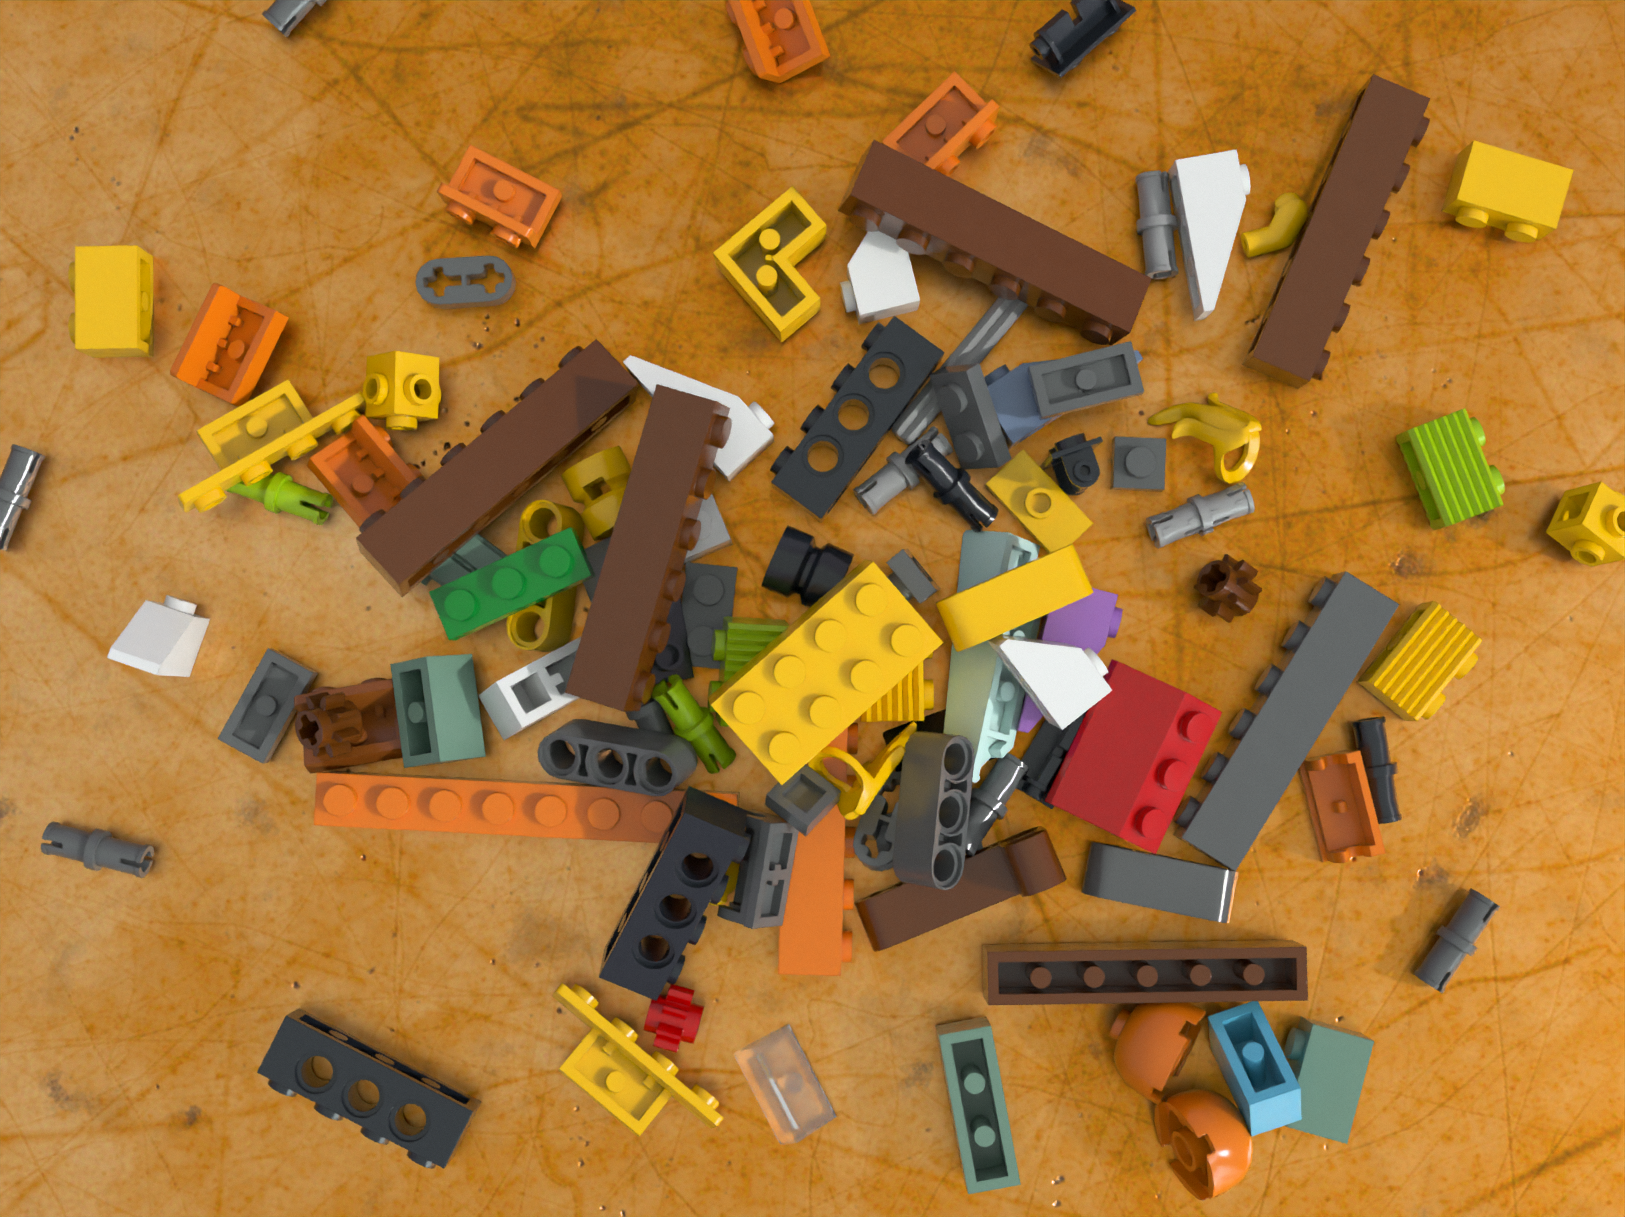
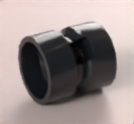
[761,525,854,608]

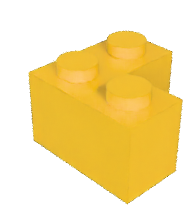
[713,186,826,343]

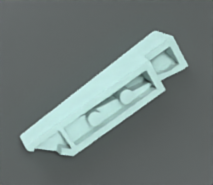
[944,530,1041,783]

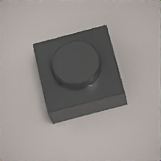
[1110,436,1166,492]
[765,764,841,836]

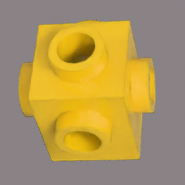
[363,351,441,431]
[1546,481,1625,567]

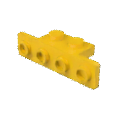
[177,379,366,513]
[552,983,723,1137]

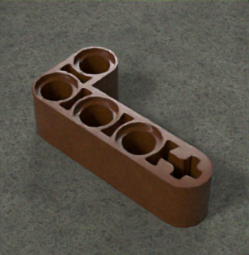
[854,826,1067,952]

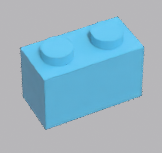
[1208,1001,1302,1137]

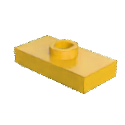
[985,449,1094,553]

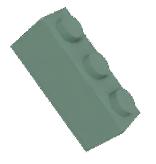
[935,1016,1021,1194]

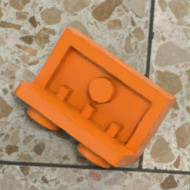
[725,0,831,84]
[881,71,1000,177]
[437,145,563,249]
[170,283,289,407]
[307,414,423,528]

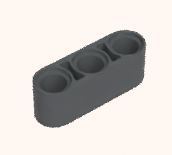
[537,719,698,796]
[893,731,974,890]
[1081,841,1239,923]

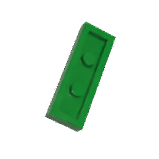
[429,527,596,641]

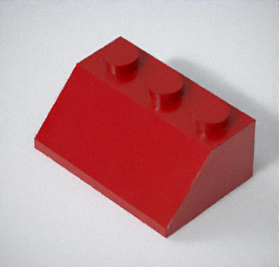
[1045,659,1222,855]

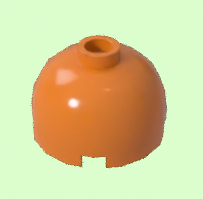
[1109,1002,1207,1104]
[1154,1089,1253,1201]

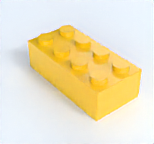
[708,559,943,785]

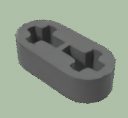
[415,256,516,309]
[853,771,901,871]

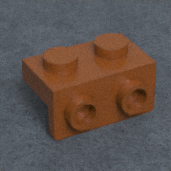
[294,678,402,774]

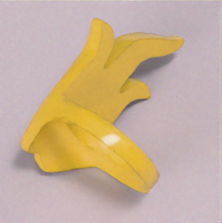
[1148,392,1262,484]
[808,721,917,820]

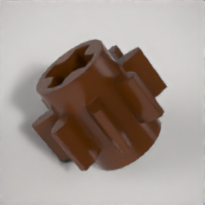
[1194,554,1262,623]
[295,692,362,758]

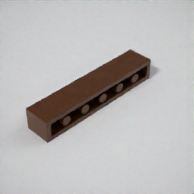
[1242,74,1430,389]
[838,140,1152,346]
[356,339,638,597]
[565,384,732,712]
[982,940,1308,1005]

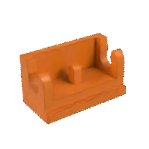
[1298,750,1385,863]

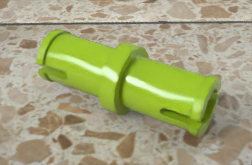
[225,472,333,525]
[652,674,736,774]

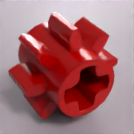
[643,984,704,1053]

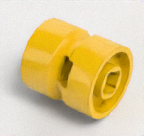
[561,446,632,541]

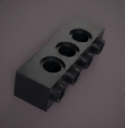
[769,316,944,523]
[599,786,751,1001]
[257,1008,481,1169]

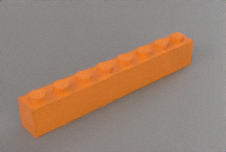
[314,771,740,843]

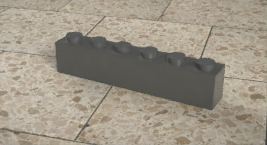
[1173,571,1400,872]

